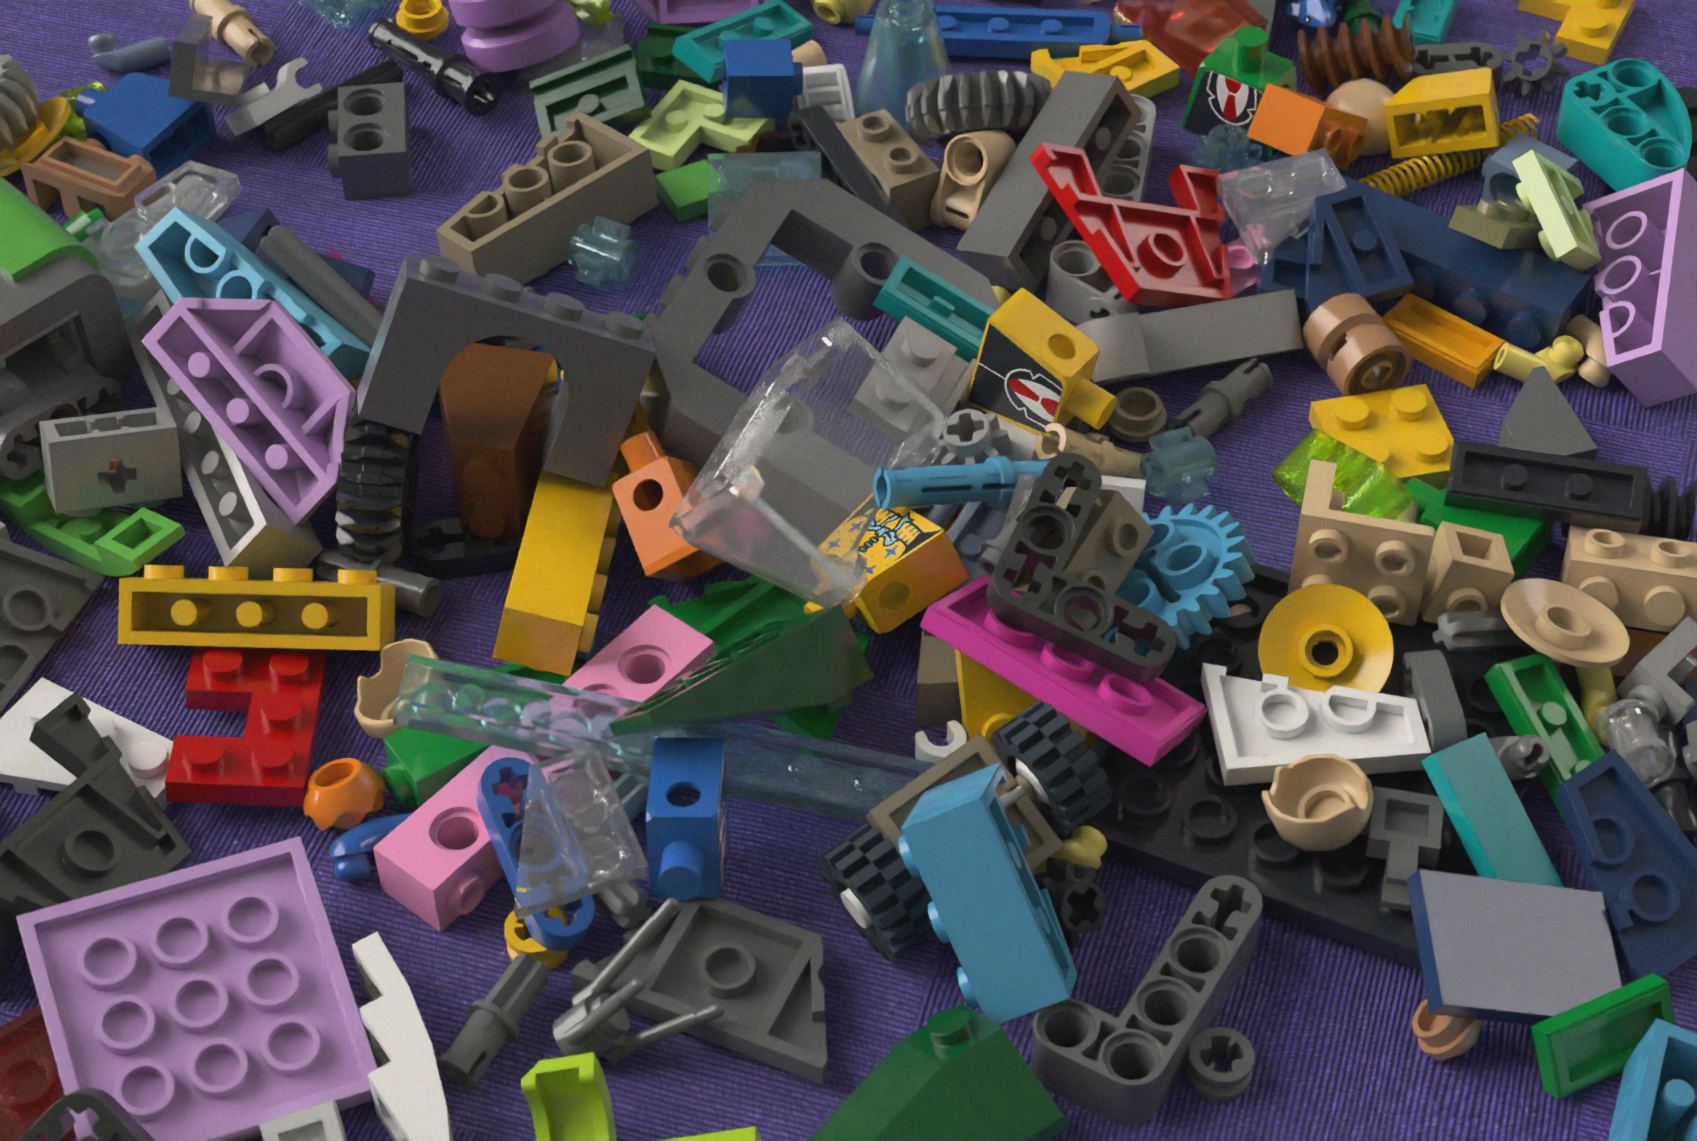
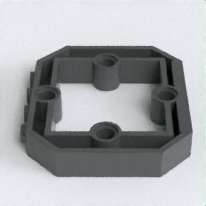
[639,178,1000,545]

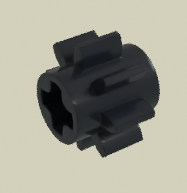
[1032,857,1109,948]

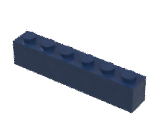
[1242,150,1591,353]

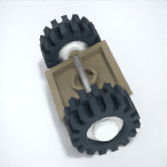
[818,701,1112,962]

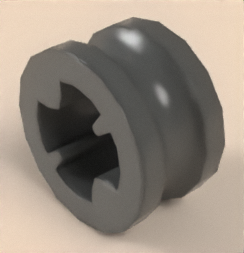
[1186,1026,1254,1102]

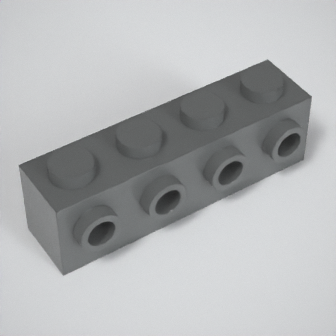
[956,71,1142,293]

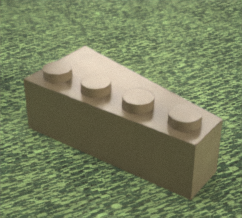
[436,110,658,286]

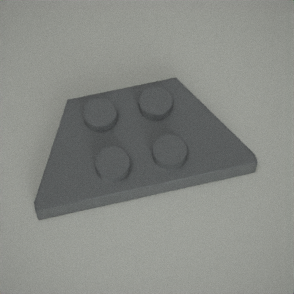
[571,897,828,1085]

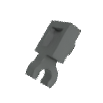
[1365,786,1444,911]

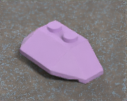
[141,297,356,525]

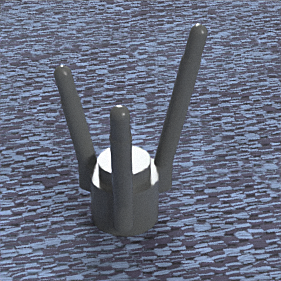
[552,898,725,1065]

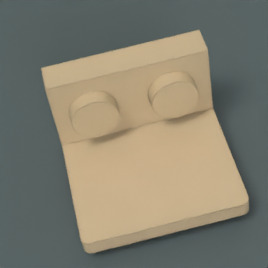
[1287,459,1435,626]

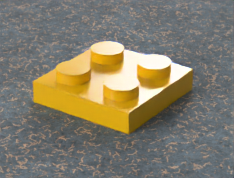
[1308,384,1454,503]

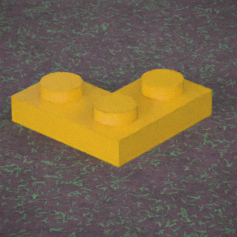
[1518,0,1636,66]

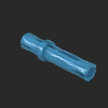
[873,456,1064,510]

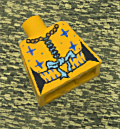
[803,494,970,634]

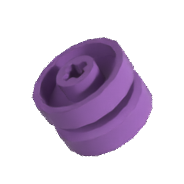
[448,0,581,72]

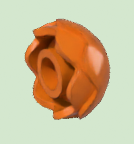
[303,758,387,831]

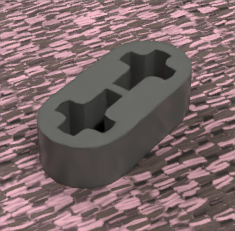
[1398,42,1503,88]
[1400,649,1467,755]

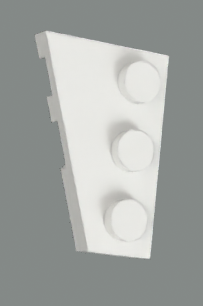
[1201,663,1431,786]
[0,678,173,811]

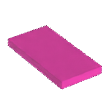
[920,574,1208,767]

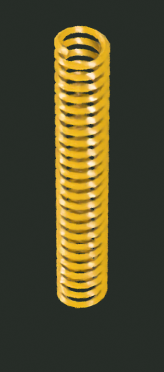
[1356,113,1541,198]

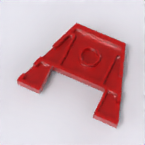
[1029,142,1233,309]

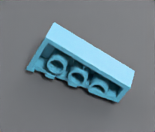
[134,207,372,384]

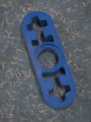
[476,757,595,951]

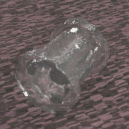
[1596,699,1676,789]

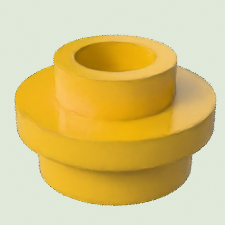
[396,0,449,41]

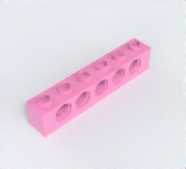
[373,604,714,932]

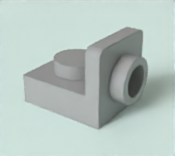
[1615,616,1697,727]

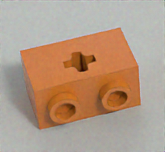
[1246,83,1368,171]

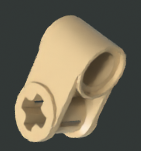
[929,129,1016,232]

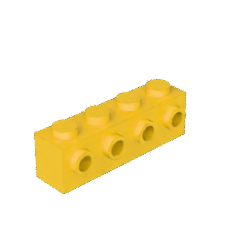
[492,465,622,677]
[118,565,396,651]

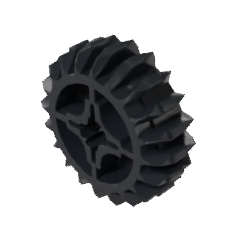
[335,402,422,566]

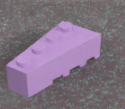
[1582,168,1697,408]

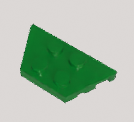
[647,568,871,758]

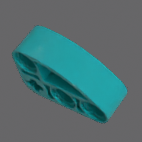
[1555,58,1692,192]

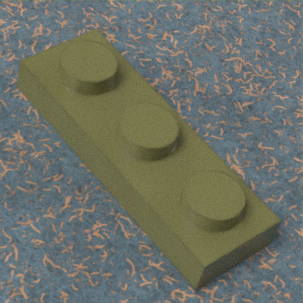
[1448,198,1543,249]

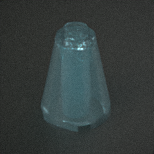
[852,0,953,144]

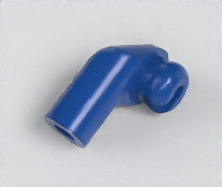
[329,812,414,882]

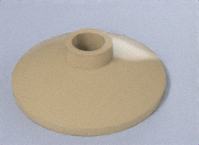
[1500,578,1630,669]

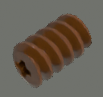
[1297,11,1416,96]

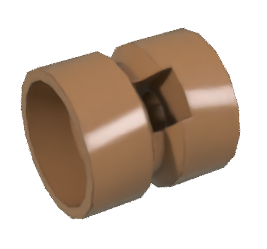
[1302,293,1412,397]

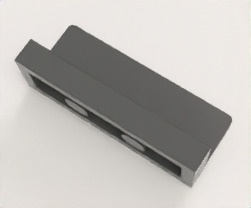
[168,13,251,106]

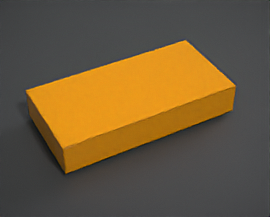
[1381,293,1508,389]

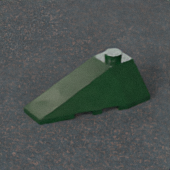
[609,603,874,736]
[808,1003,1068,1141]

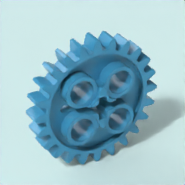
[1091,503,1256,657]

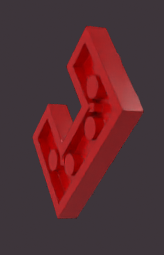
[165,646,327,807]

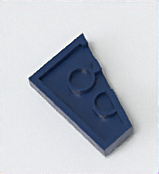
[1554,748,1697,983]

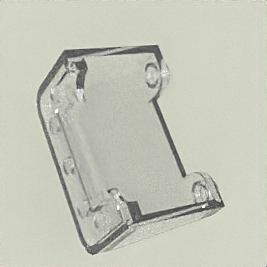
[668,315,950,608]

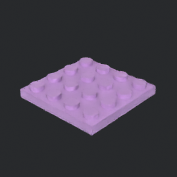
[16,836,378,1141]

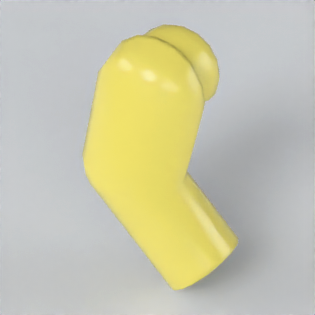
[1493,335,1584,384]

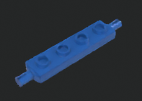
[855,4,1142,60]

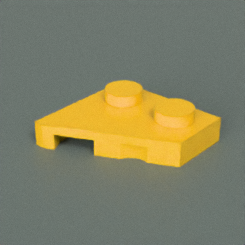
[1031,40,1180,98]

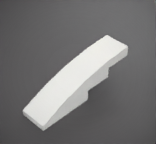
[352,932,454,1141]

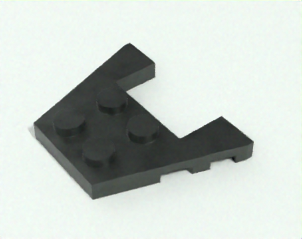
[0,692,191,915]

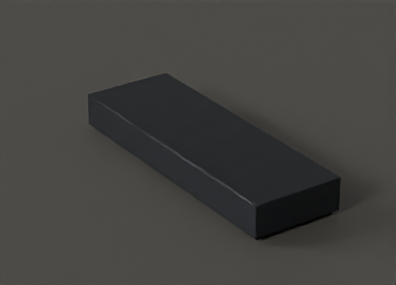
[1444,440,1648,534]

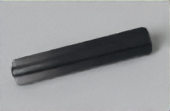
[260,58,404,151]

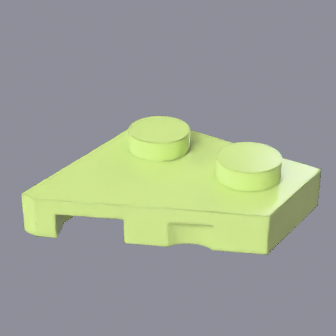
[1513,150,1602,272]

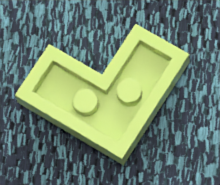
[628,80,775,172]

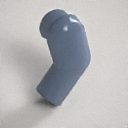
[88,31,171,73]

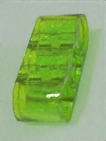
[1270,428,1415,520]

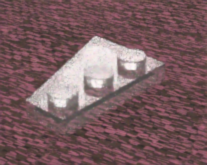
[81,160,242,303]

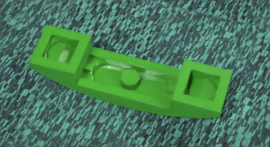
[0,467,186,576]

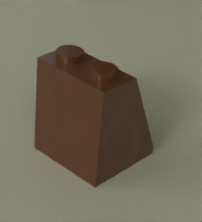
[438,343,559,542]

